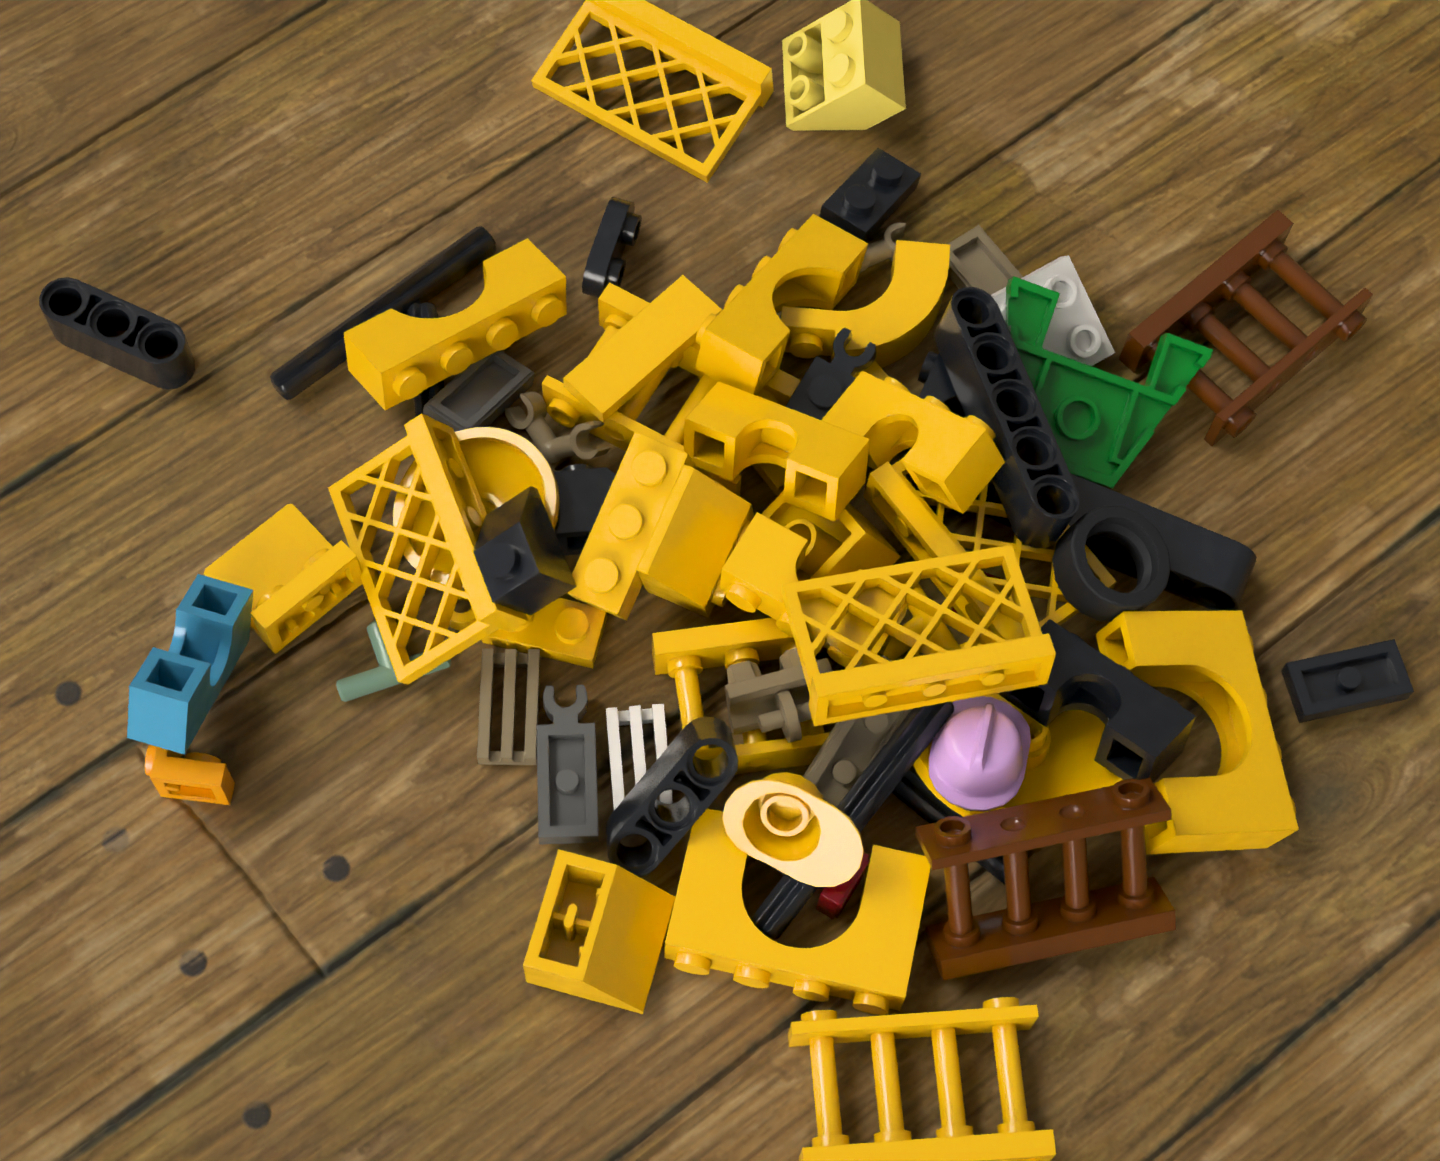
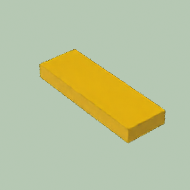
[563,275,722,422]

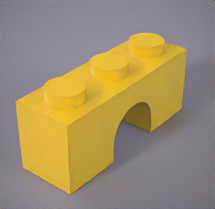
[822,371,1005,514]
[684,381,870,522]
[567,431,696,621]
[720,512,909,667]

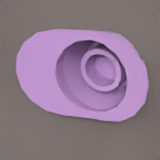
[929,696,1031,811]

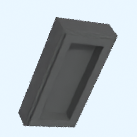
[423,351,535,432]

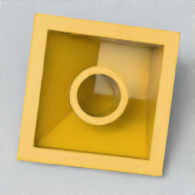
[762,490,901,581]

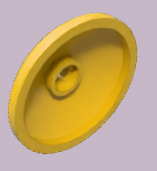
[393,427,560,591]

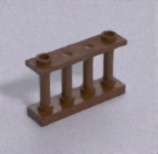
[1119,210,1373,446]
[915,778,1176,981]

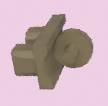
[725,648,833,743]

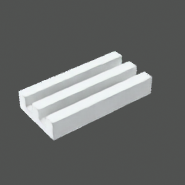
[606,704,673,810]

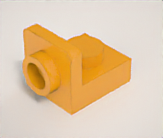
[145,744,235,805]

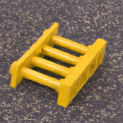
[542,282,801,496]
[652,618,830,775]
[788,997,1056,1161]

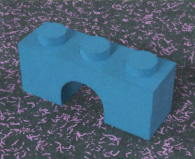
[127,574,254,755]

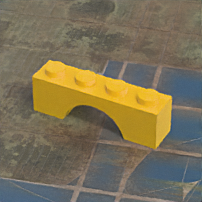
[695,214,868,395]
[344,238,567,411]

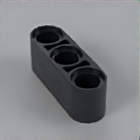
[39,277,195,390]
[606,716,738,877]

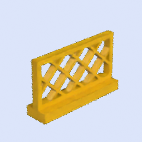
[531,0,774,183]
[328,413,528,685]
[864,417,1117,640]
[782,544,1056,726]

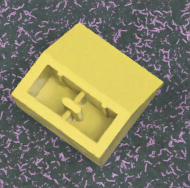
[782,0,906,131]

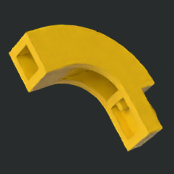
[781,240,950,374]

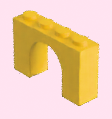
[1095,610,1299,854]
[664,808,931,1015]

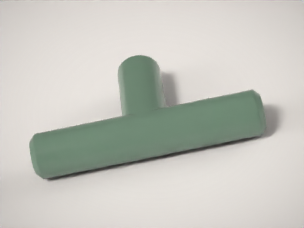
[336,620,452,702]

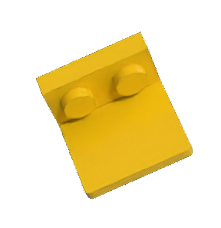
[204,504,362,654]

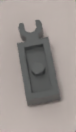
[536,685,599,845]

